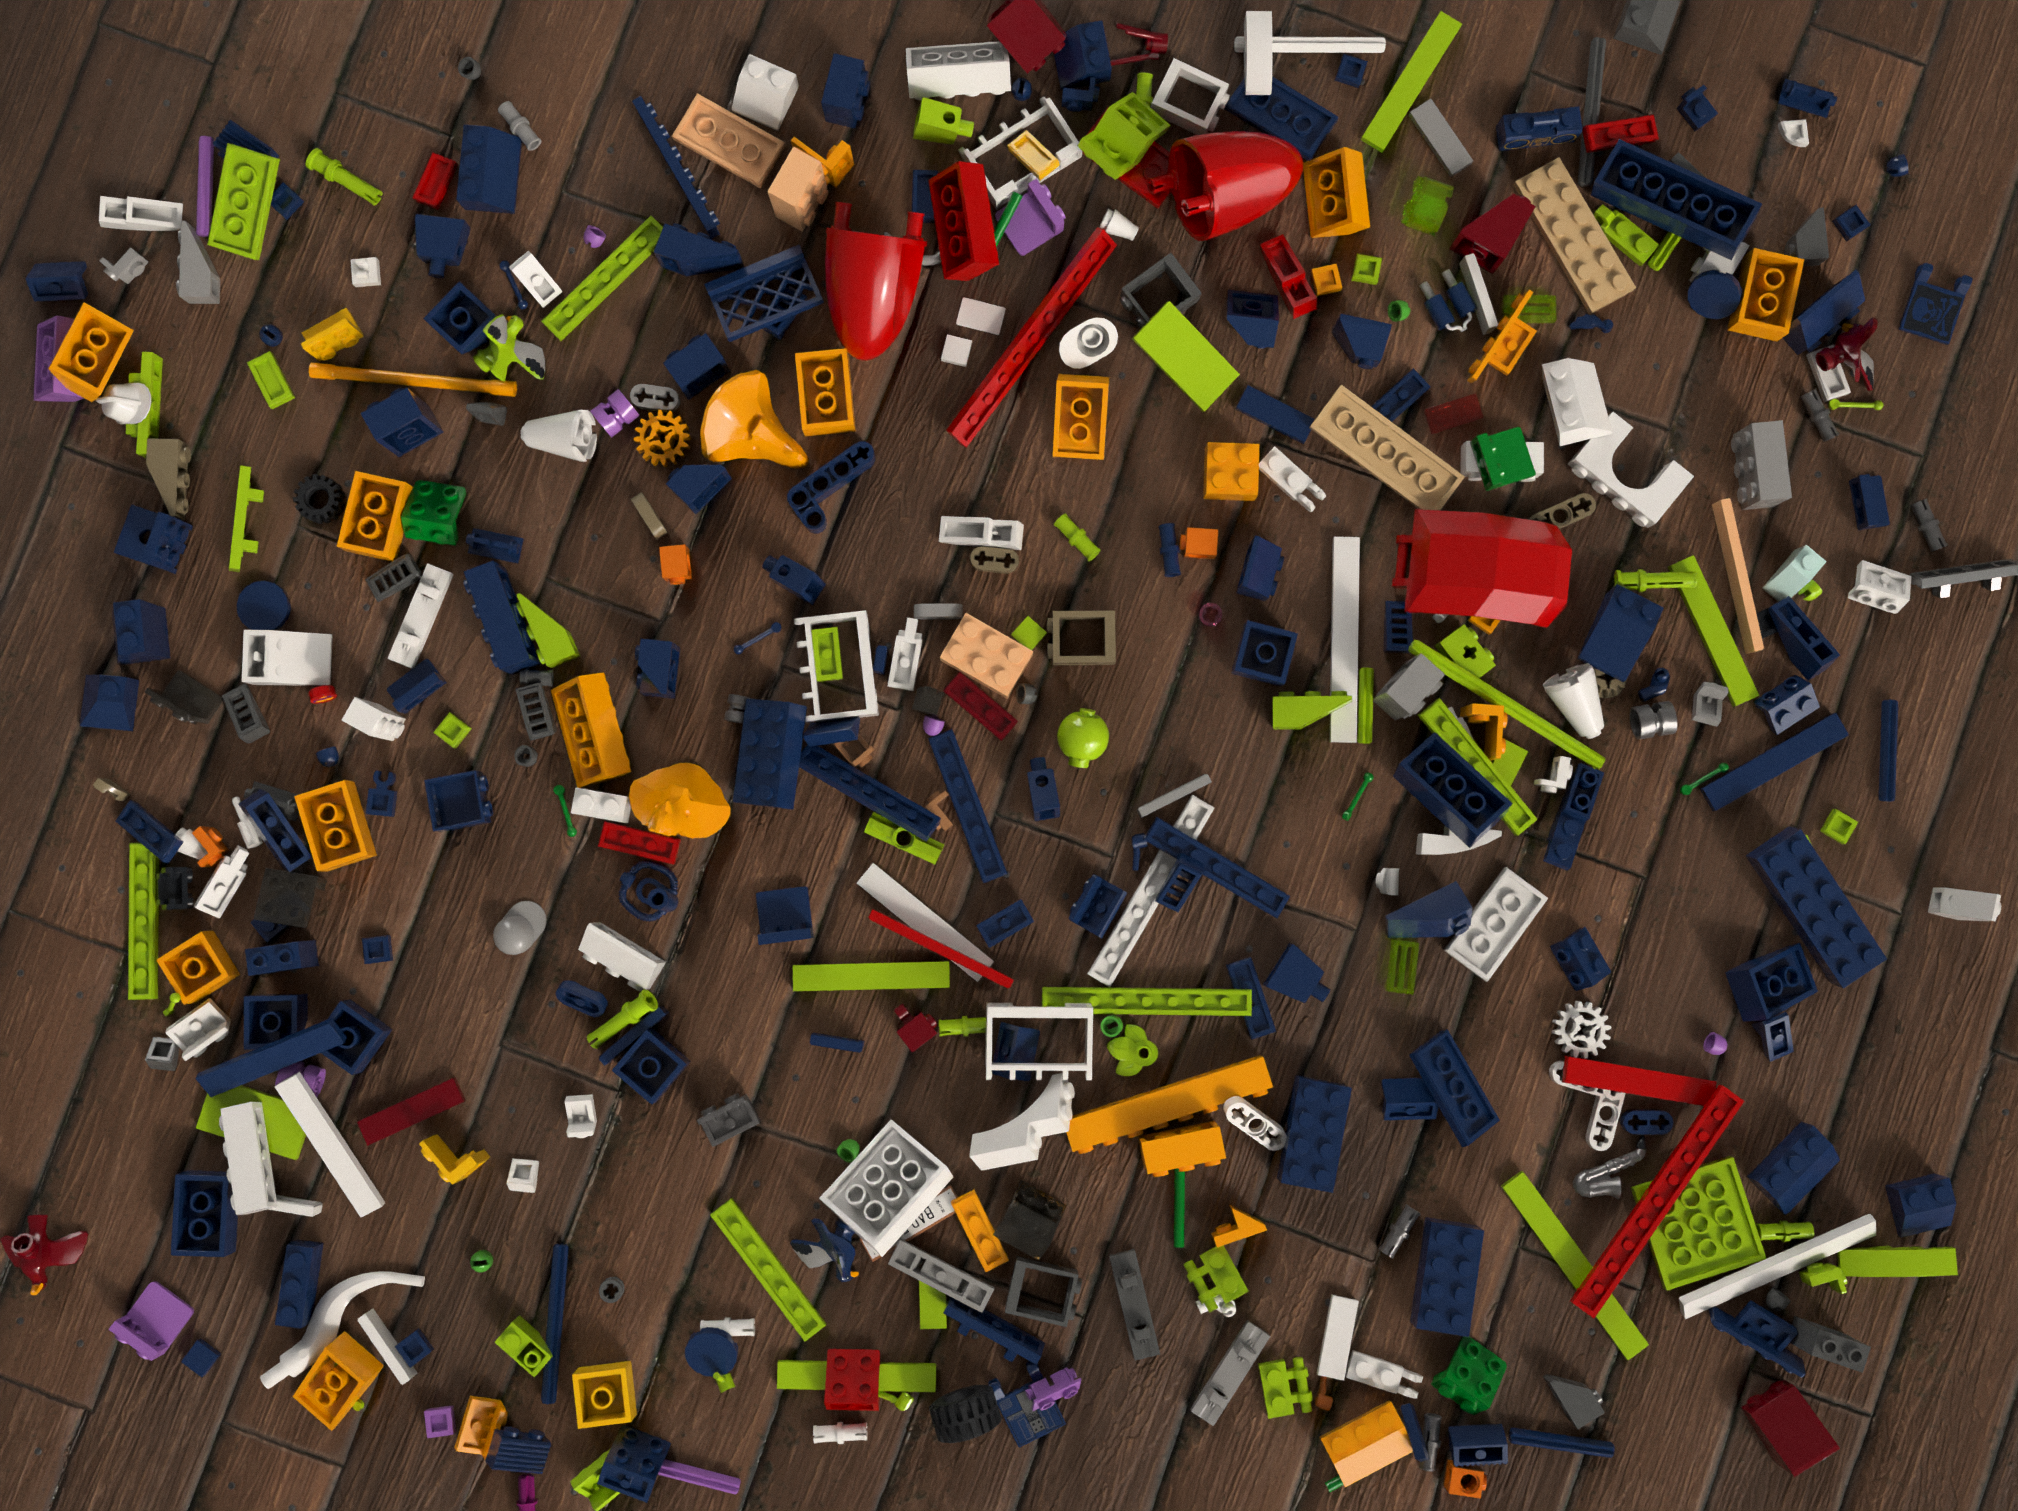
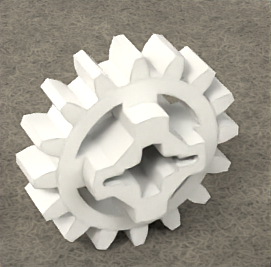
[1552,1001,1611,1059]

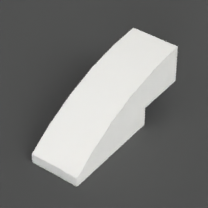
[1244,11,1272,95]
[99,196,183,231]
[939,516,1024,550]
[1416,826,1502,855]

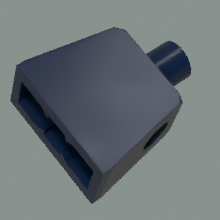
[415,214,471,278]
[762,555,826,606]
[1027,757,1060,821]
[1263,943,1331,1003]

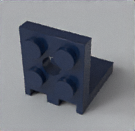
[113,504,193,574]

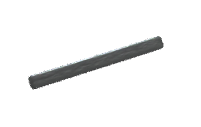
[1577,37,1606,187]

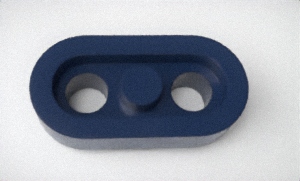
[556,980,608,1017]

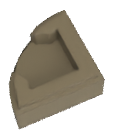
[93,778,130,801]

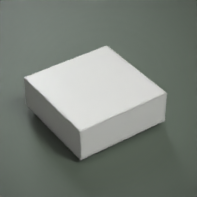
[941,334,972,367]

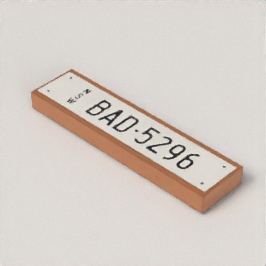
[860,1184,958,1262]

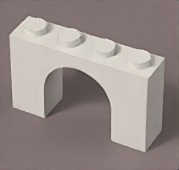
[1568,412,1694,528]

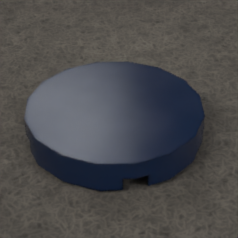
[1688,270,1742,319]
[236,581,291,630]
[685,1327,738,1377]

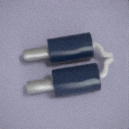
[1419,269,1478,332]

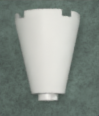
[521,409,597,462]
[1543,664,1604,739]

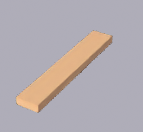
[1712,498,1764,654]

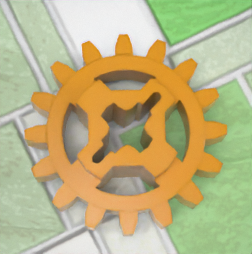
[634,410,691,467]

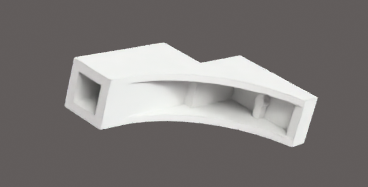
[969,1073,1075,1171]

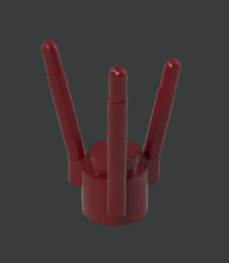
[1110,23,1168,66]

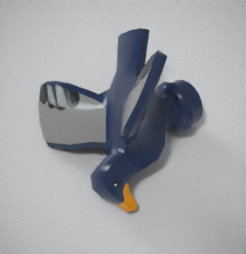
[790,1218,859,1282]

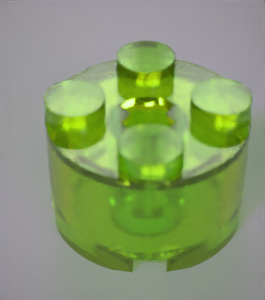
[1401,176,1454,236]

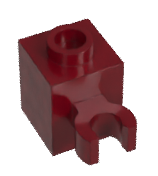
[894,1003,938,1053]

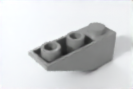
[176,221,220,304]

